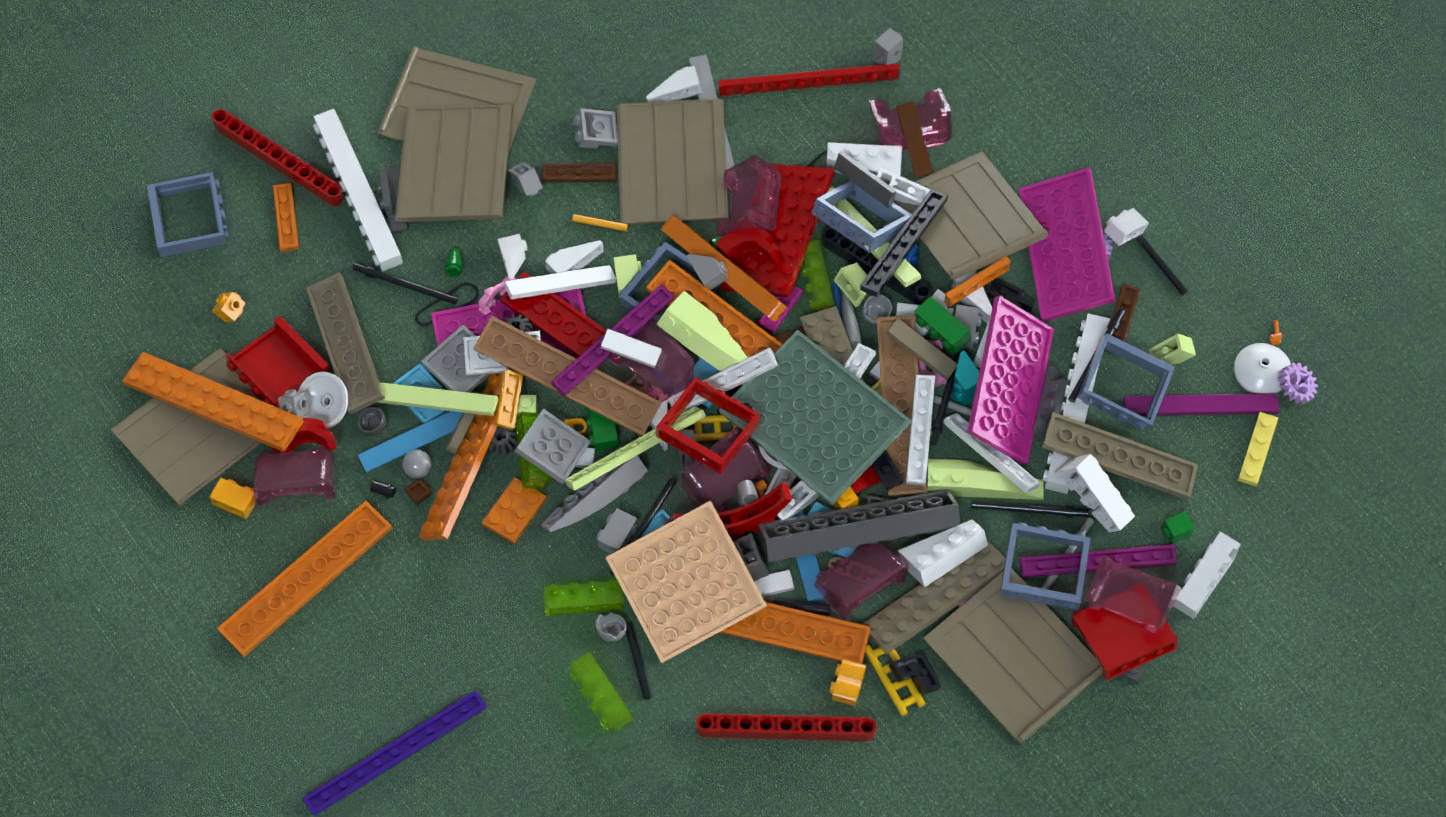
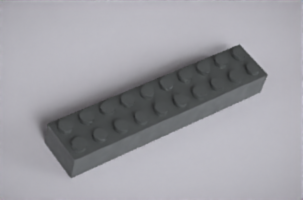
[758,489,960,562]

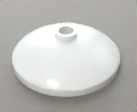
[1234,343,1291,394]
[298,372,348,429]

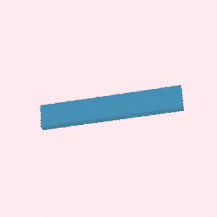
[358,411,463,472]
[791,509,827,602]

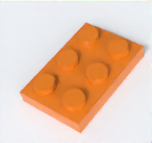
[482,477,547,545]

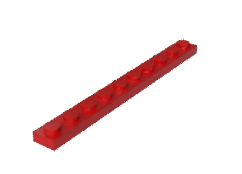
[718,63,900,96]

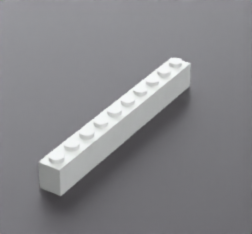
[313,109,403,271]
[1042,314,1110,494]

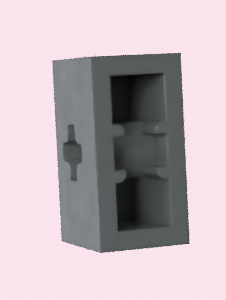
[734,533,769,581]

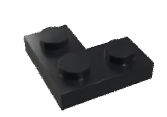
[888,653,941,695]

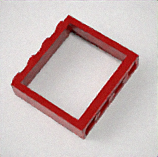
[656,377,760,474]

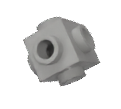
[278,389,309,417]

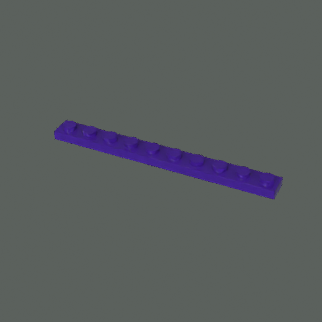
[302,690,487,817]

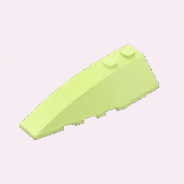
[657,291,749,385]
[927,459,1044,500]

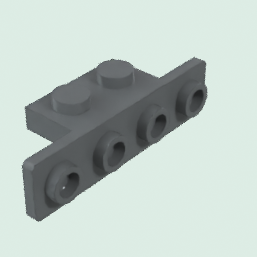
[377,166,407,233]
[1033,365,1067,441]

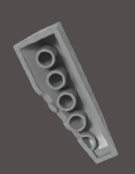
[541,446,648,532]

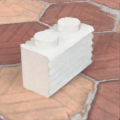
[1104,208,1149,246]

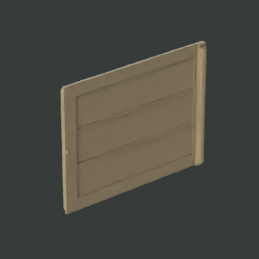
[377,46,536,153]
[617,98,729,225]
[395,104,512,222]
[893,151,1048,280]
[110,348,262,507]
[923,568,1102,744]

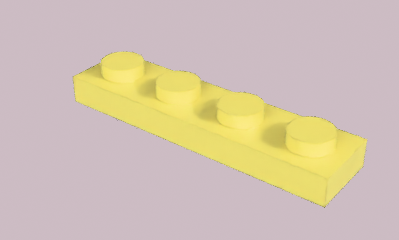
[1238,412,1278,487]

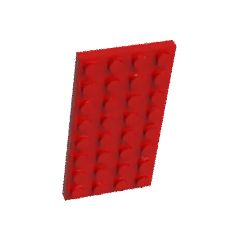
[720,164,835,298]

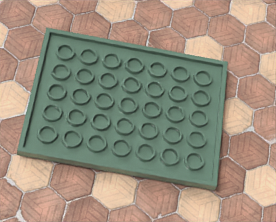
[719,330,911,505]

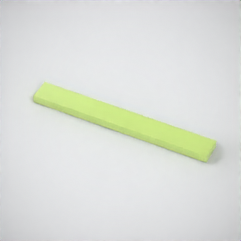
[828,186,921,287]
[378,382,499,416]
[565,406,706,491]

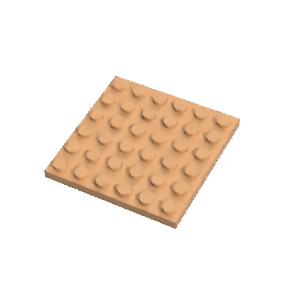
[605,501,767,663]

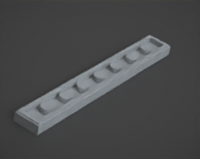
[689,55,737,182]

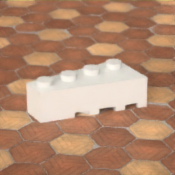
[827,143,902,176]
[1055,454,1135,533]
[898,519,988,587]
[1173,532,1240,619]

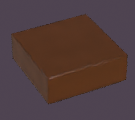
[405,478,432,506]

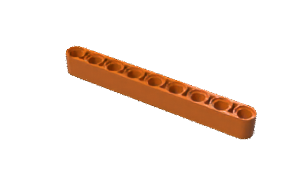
[661,214,787,322]

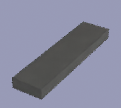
[834,151,897,208]

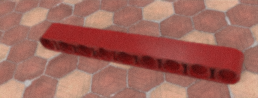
[212,109,344,206]
[696,714,876,741]

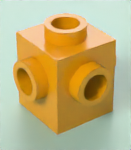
[212,292,246,323]

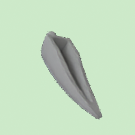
[841,291,862,351]

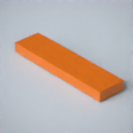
[273,183,299,252]
[944,256,1010,307]

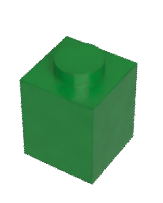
[1162,512,1195,544]

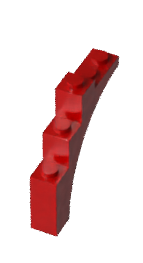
[664,483,792,541]

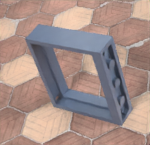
[147,172,229,257]
[812,180,912,253]
[619,242,720,340]
[1077,333,1175,431]
[1000,522,1091,610]

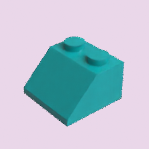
[952,350,979,406]

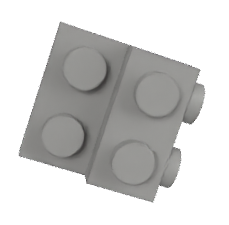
[573,108,618,149]

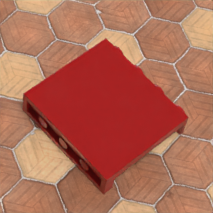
[226,316,329,408]
[1072,584,1178,681]

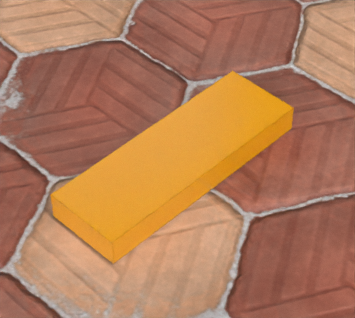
[494,369,523,430]

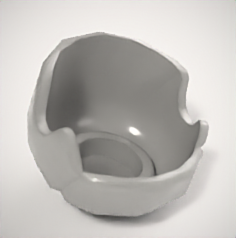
[862,294,892,325]
[402,450,431,479]
[595,612,627,642]

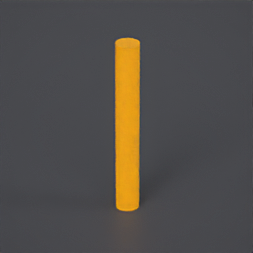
[572,214,628,232]

